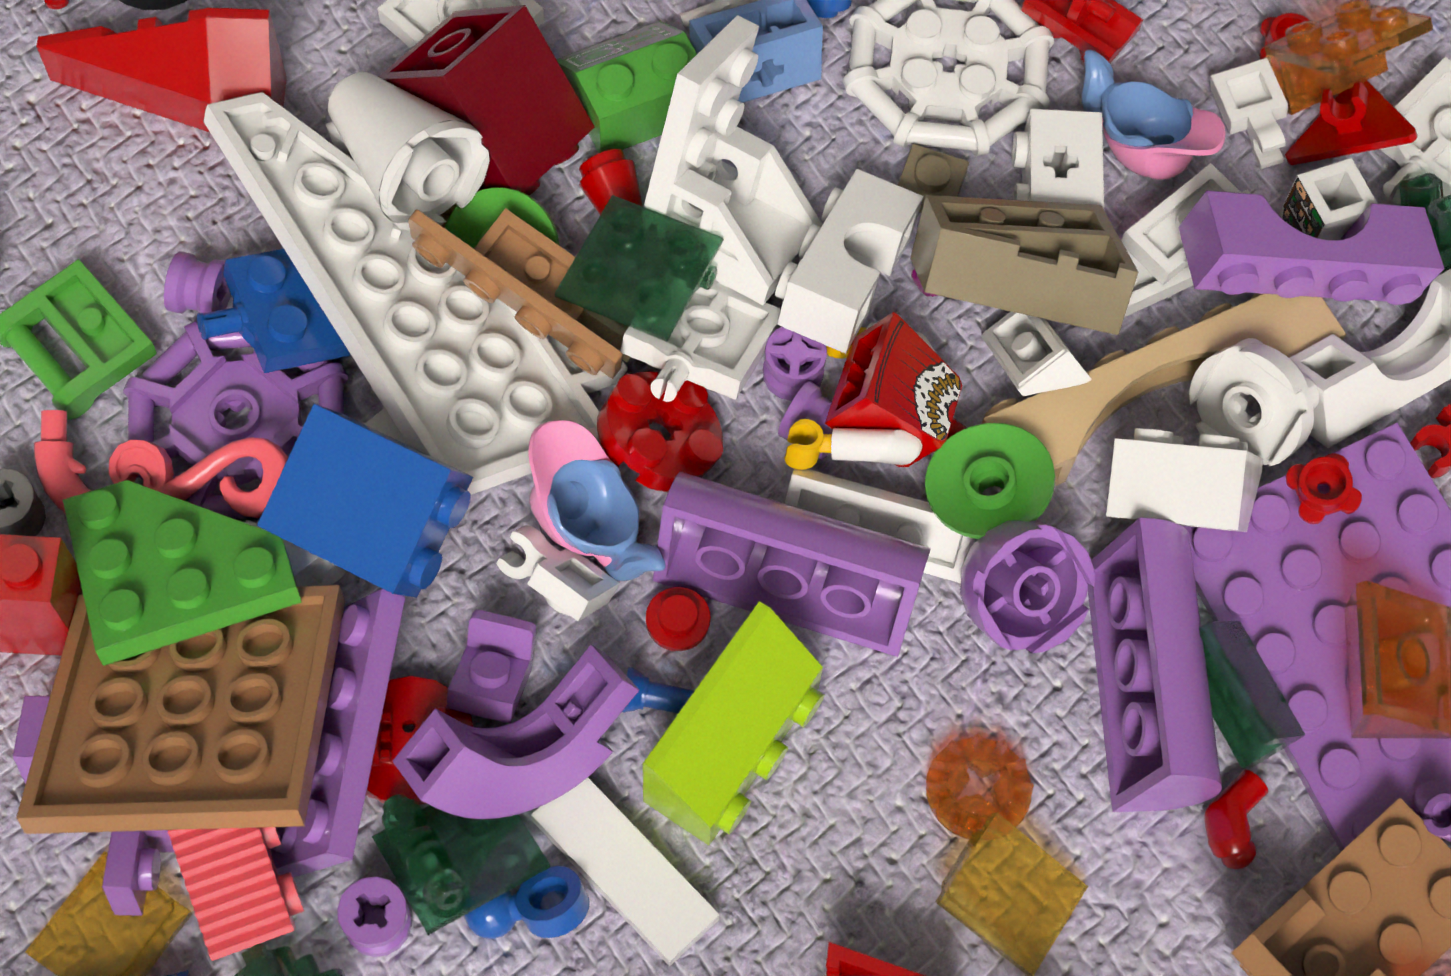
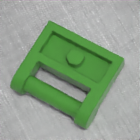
[0,259,157,420]

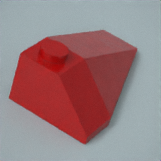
[36,8,287,132]

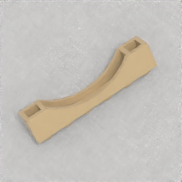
[981,293,1346,490]

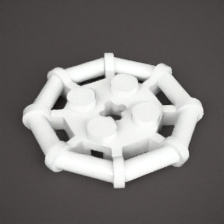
[843,0,1054,156]

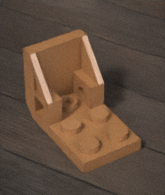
[1230,798,1451,976]

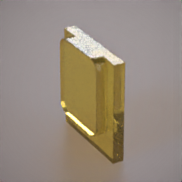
[935,813,1088,976]
[25,851,193,976]

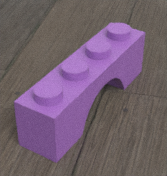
[1178,190,1445,305]

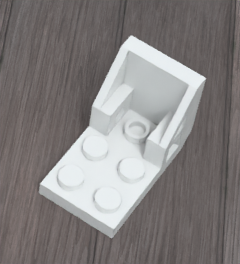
[640,15,823,305]

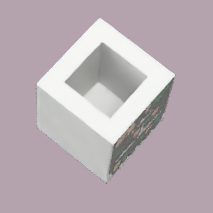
[1279,158,1378,240]

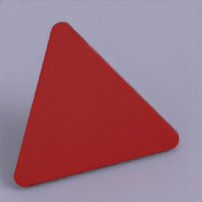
[1285,77,1418,165]

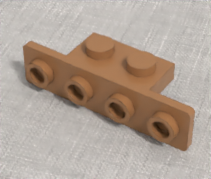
[408,208,623,379]

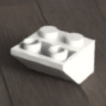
[1106,428,1263,532]

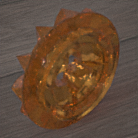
[926,733,1034,841]

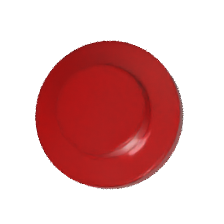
[646,587,711,651]

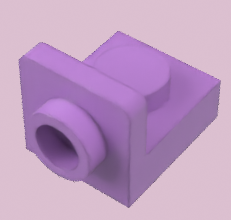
[446,609,536,723]

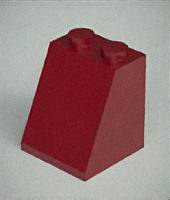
[378,5,595,195]

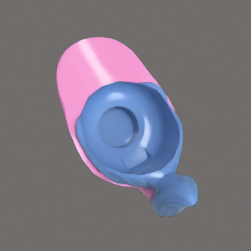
[1082,49,1225,180]
[528,420,666,581]

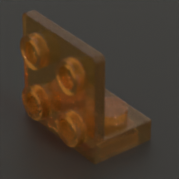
[1264,0,1433,115]

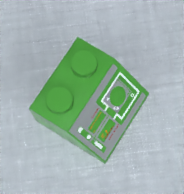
[556,21,697,153]

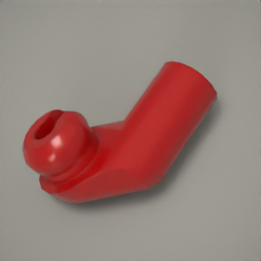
[1204,769,1269,870]

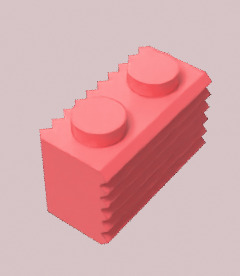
[167,827,304,961]

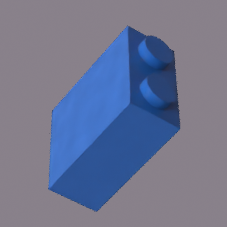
[257,404,473,598]

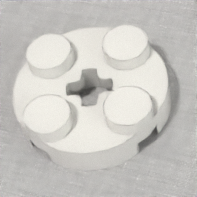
[1189,338,1319,466]

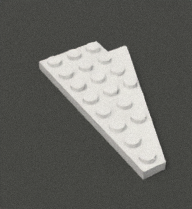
[203,92,628,495]

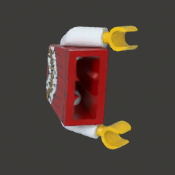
[784,312,967,470]

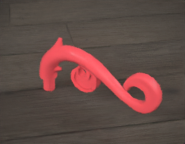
[34,410,288,518]

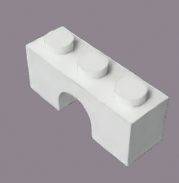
[775,169,924,354]

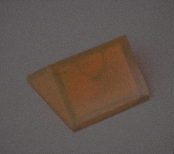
[1344,580,1451,739]

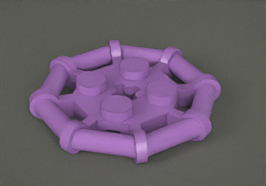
[123,321,348,520]

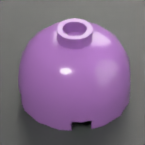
[960,520,1095,653]

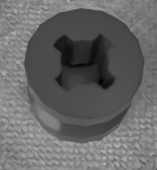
[0,468,46,536]

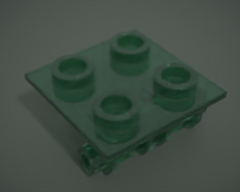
[555,195,724,341]
[372,794,551,935]

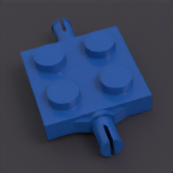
[197,249,351,373]

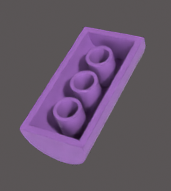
[653,472,931,657]
[1088,517,1222,812]

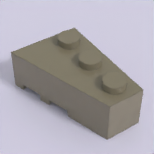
[910,195,1139,335]

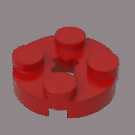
[597,371,723,492]

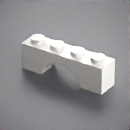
[1289,269,1451,448]

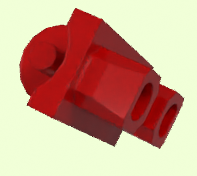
[1022,0,1143,63]

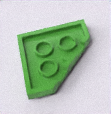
[63,480,302,666]

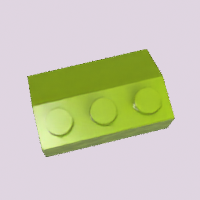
[643,601,825,845]

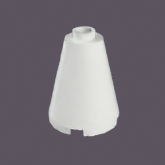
[328,72,490,231]

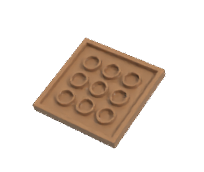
[16,585,345,834]

